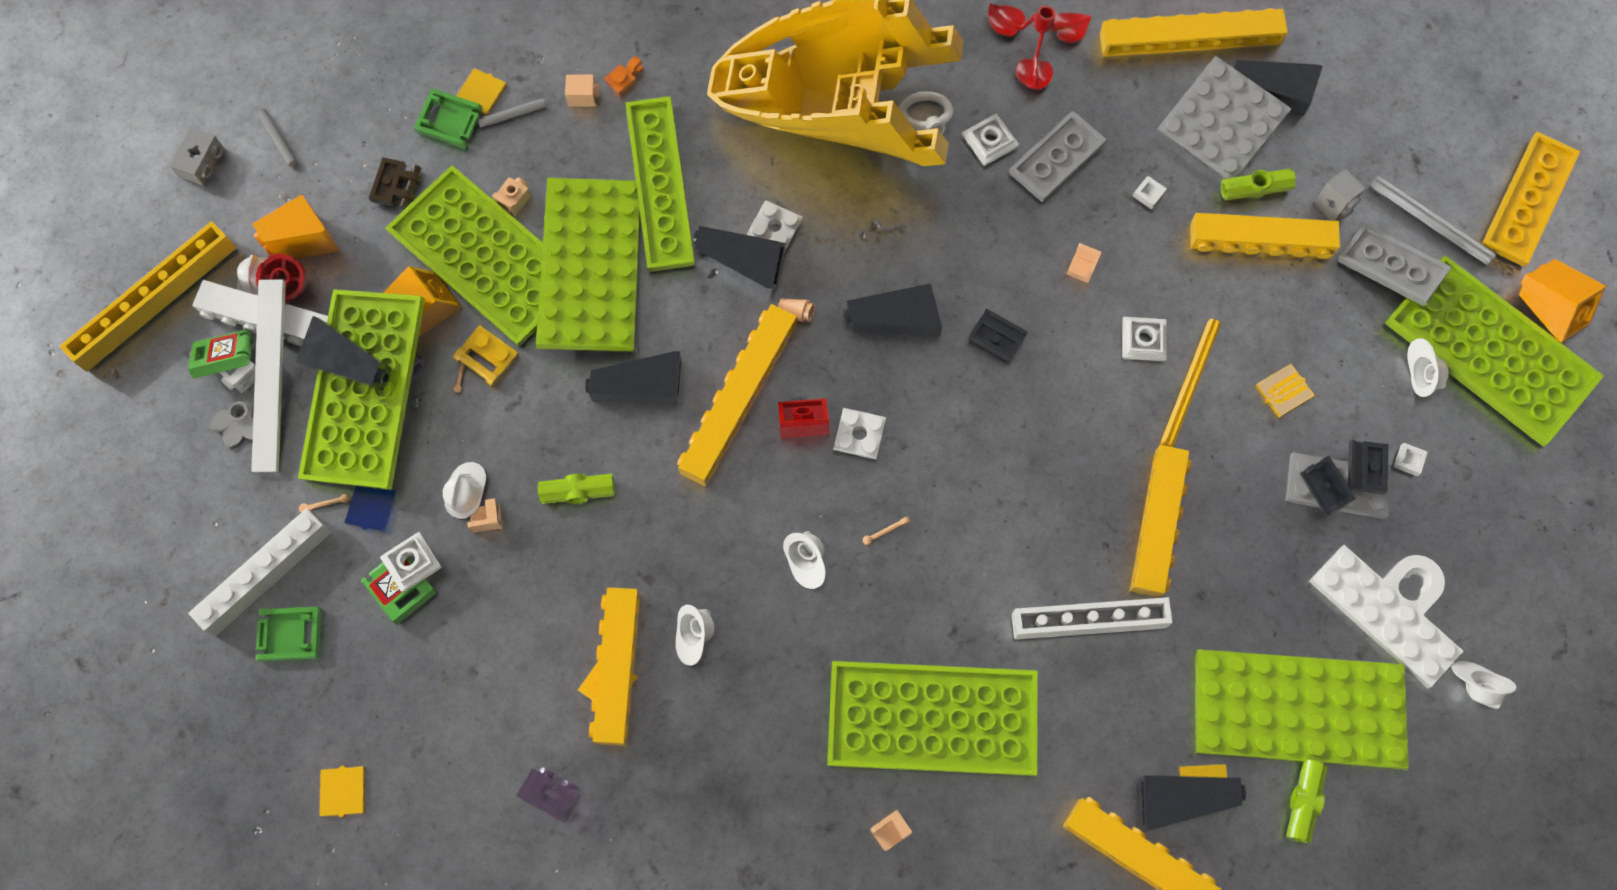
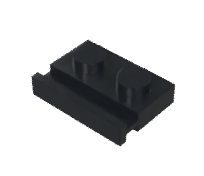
[968,308,1028,363]
[1348,440,1389,494]

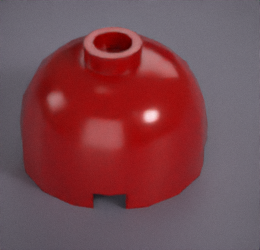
[256,253,308,301]

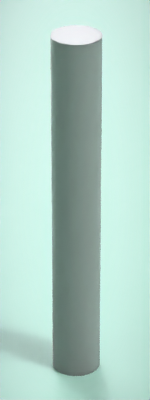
[478,98,546,128]
[258,109,297,167]

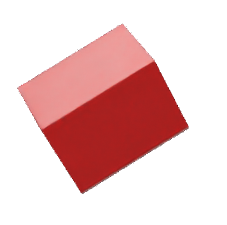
[778,398,829,439]

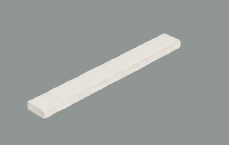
[251,280,286,473]

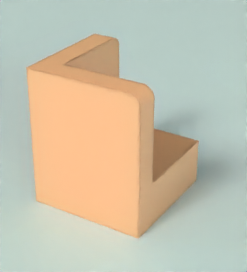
[1066,243,1102,283]
[468,498,502,533]
[870,810,912,851]

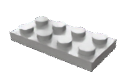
[1009,111,1107,203]
[1338,223,1451,307]
[1285,452,1392,519]

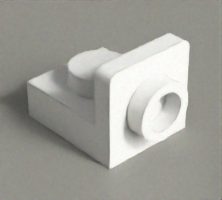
[219,360,255,393]

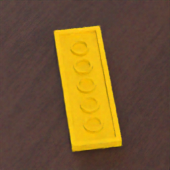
[1482,132,1581,267]

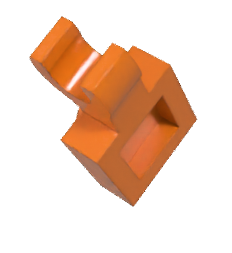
[604,56,644,97]

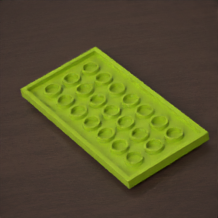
[385,165,543,347]
[536,178,640,351]
[1385,255,1604,447]
[298,289,425,490]
[1195,649,1409,770]
[827,661,1038,776]

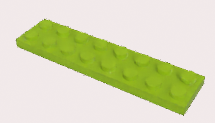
[625,96,695,272]

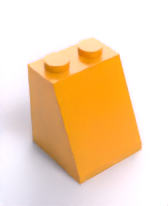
[252,194,340,259]
[1519,259,1607,343]
[383,266,462,337]

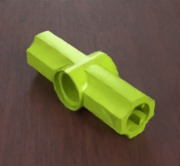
[1221,168,1296,201]
[538,474,615,504]
[1286,759,1328,844]

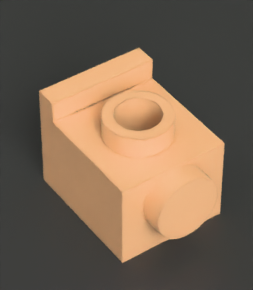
[492,177,531,218]

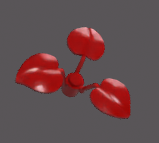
[988,3,1091,90]

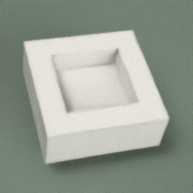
[1133,176,1167,209]
[1394,443,1428,476]

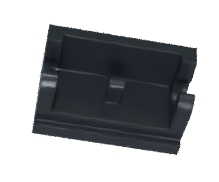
[1300,456,1356,517]

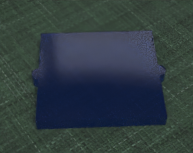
[344,486,397,532]

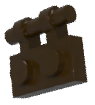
[369,157,422,210]

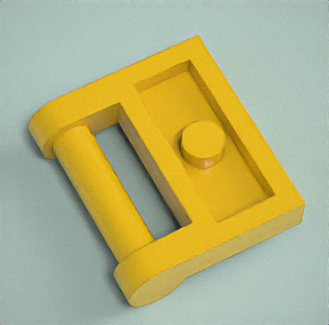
[453,325,518,387]

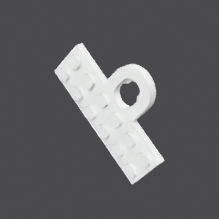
[1309,545,1463,689]

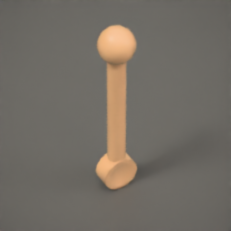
[452,353,469,393]
[299,494,350,512]
[863,516,910,545]

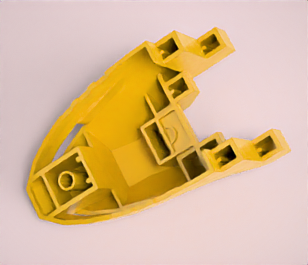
[707,0,964,166]

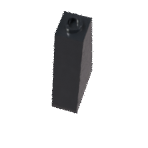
[1233,60,1323,115]
[693,226,786,290]
[843,283,942,337]
[296,316,391,391]
[585,351,682,405]
[1140,775,1246,831]

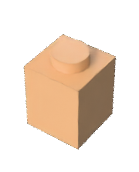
[565,75,600,107]

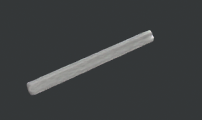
[1371,175,1496,265]

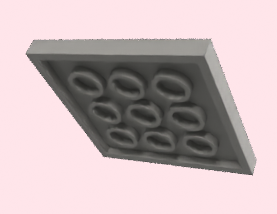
[1157,56,1291,179]

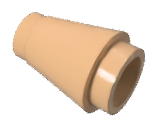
[778,298,815,323]

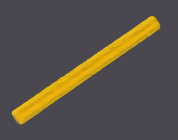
[1161,319,1221,447]

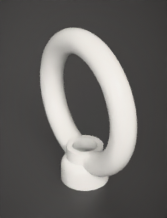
[899,92,953,134]

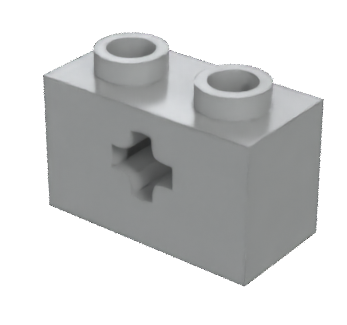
[169,127,223,185]
[1314,168,1365,221]

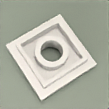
[962,113,1019,166]
[746,200,803,253]
[1122,317,1167,361]
[833,408,886,459]
[380,532,442,593]

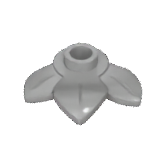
[209,401,253,448]

